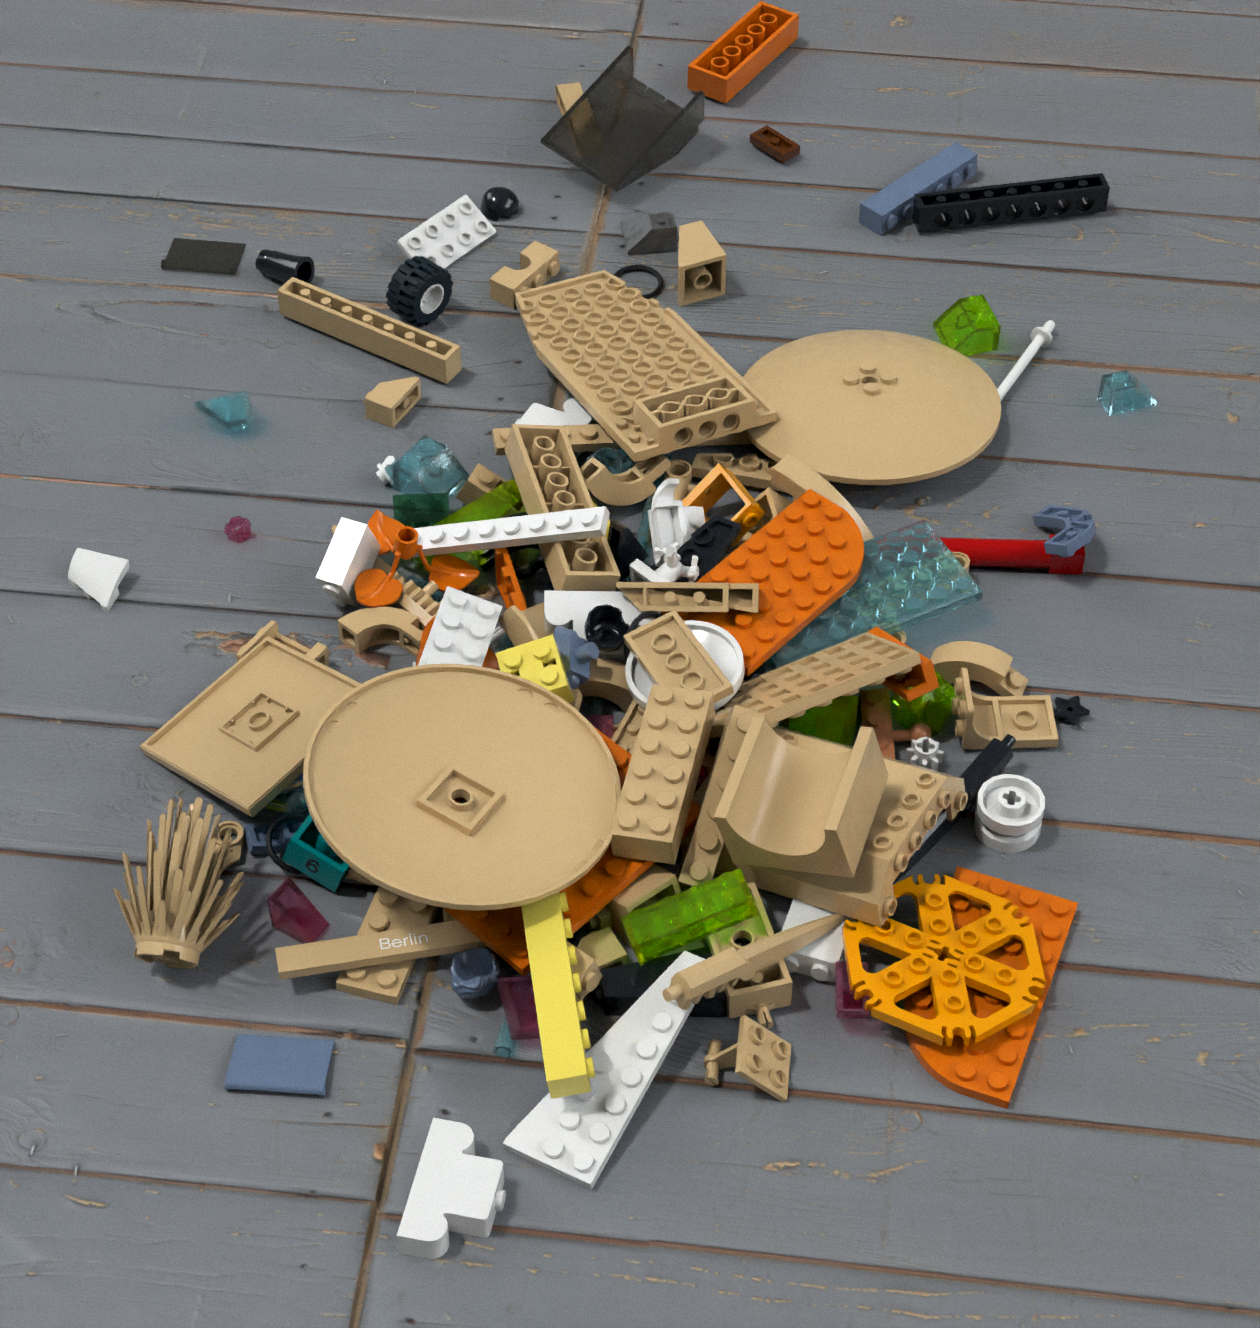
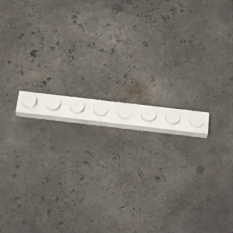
[412,506,610,558]

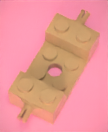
[693,882,793,1029]

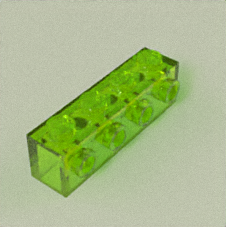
[620,868,759,964]

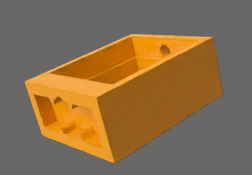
[682,463,766,550]

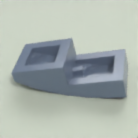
[244,815,308,854]

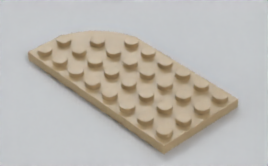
[709,632,921,738]

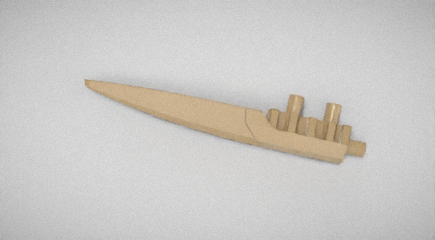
[331,524,442,630]
[662,913,846,1010]

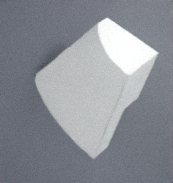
[68,548,130,612]

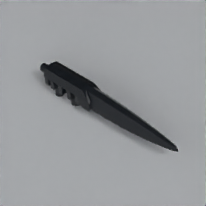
[893,734,1016,884]

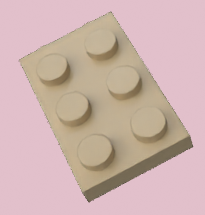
[951,668,1059,750]

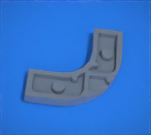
[1033,505,1096,558]

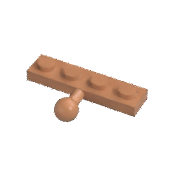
[860,688,932,759]

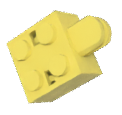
[495,634,574,703]

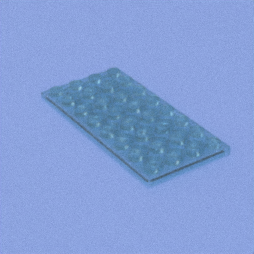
[767,519,983,670]

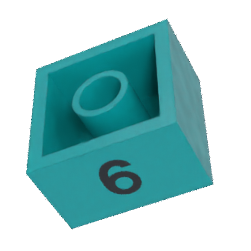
[282,814,350,892]

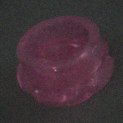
[224,516,251,542]

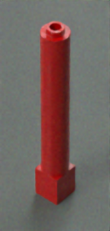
[875,534,1085,575]

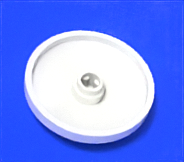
[625,620,745,710]

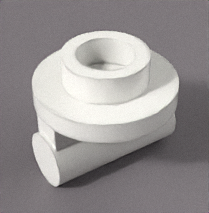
[376,456,406,486]

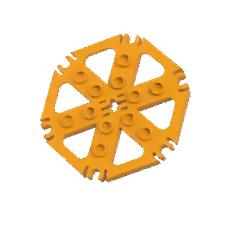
[841,874,1046,1046]

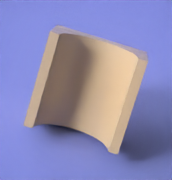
[714,716,889,878]

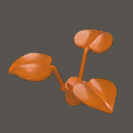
[354,509,480,608]

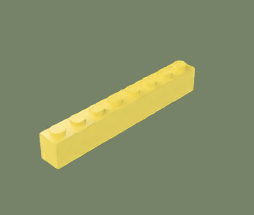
[521,892,596,1099]

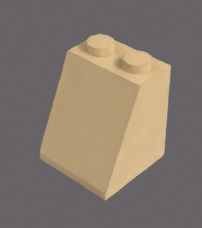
[678,220,727,307]
[605,864,692,959]

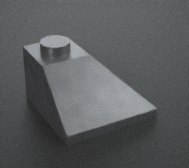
[620,212,677,255]

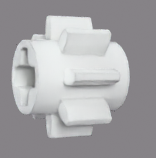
[905,737,944,771]

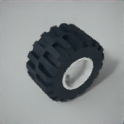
[386,256,453,327]

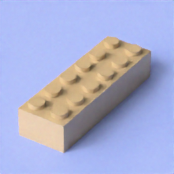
[609,684,715,865]

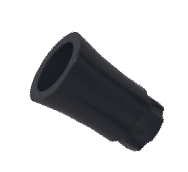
[255,249,315,284]

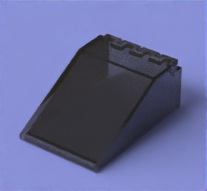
[541,45,705,192]

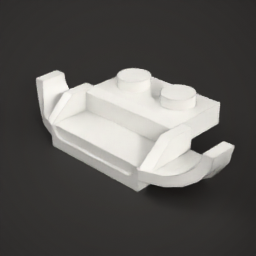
[647,478,705,561]

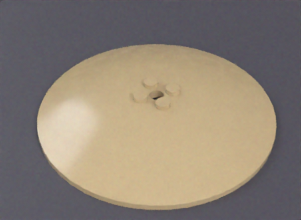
[743,330,1001,485]
[303,664,621,911]

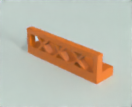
[867,627,940,702]

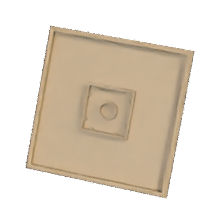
[139,636,361,817]

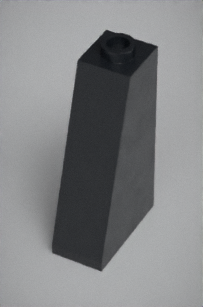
[593,946,727,1018]

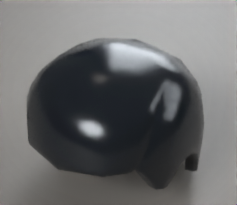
[480,187,519,221]
[584,604,629,652]

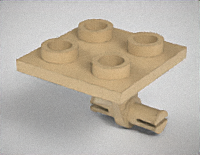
[703,1015,791,1102]

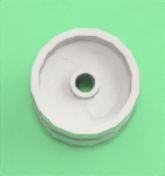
[974,774,1045,853]

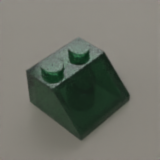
[393,493,450,528]

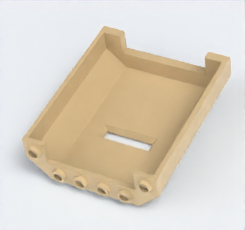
[680,726,968,927]

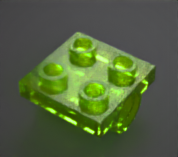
[889,671,957,737]

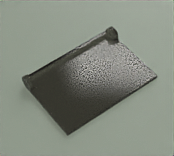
[161,238,246,275]

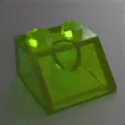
[932,295,1001,356]

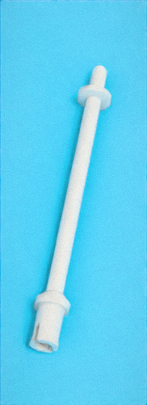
[997,320,1055,401]

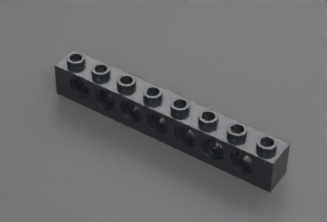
[912,173,1110,232]

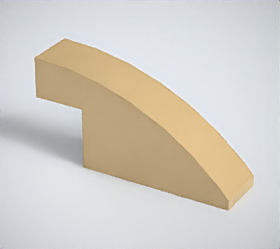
[771,454,874,550]

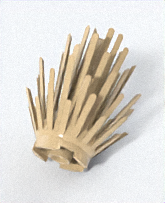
[113,797,244,969]

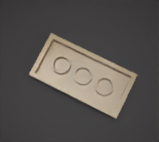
[623,609,734,703]
[336,886,439,1005]

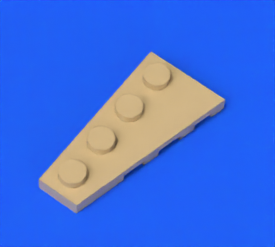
[692,453,787,493]

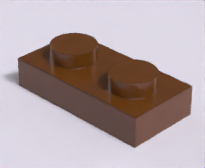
[750,125,800,163]

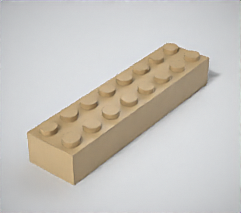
[504,424,621,591]

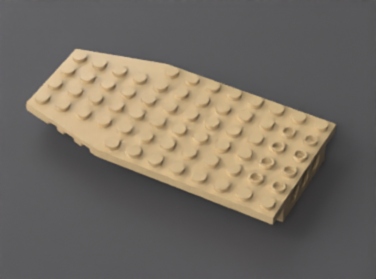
[515,270,778,462]

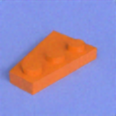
[494,547,527,611]

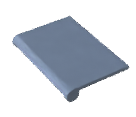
[224,1034,335,1097]

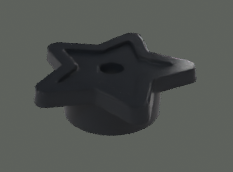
[1054,696,1090,726]

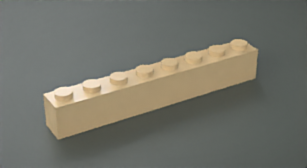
[277,277,462,384]

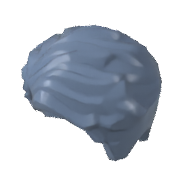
[450,947,504,999]

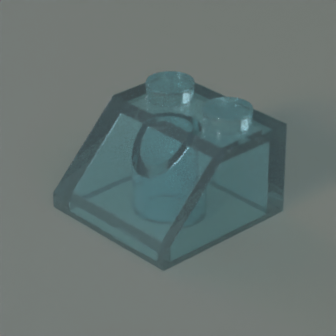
[392,435,469,510]

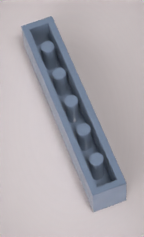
[859,142,978,236]

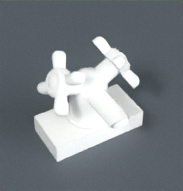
[629,542,699,582]

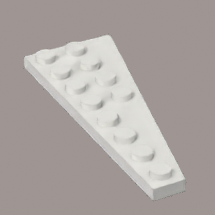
[503,951,705,1190]

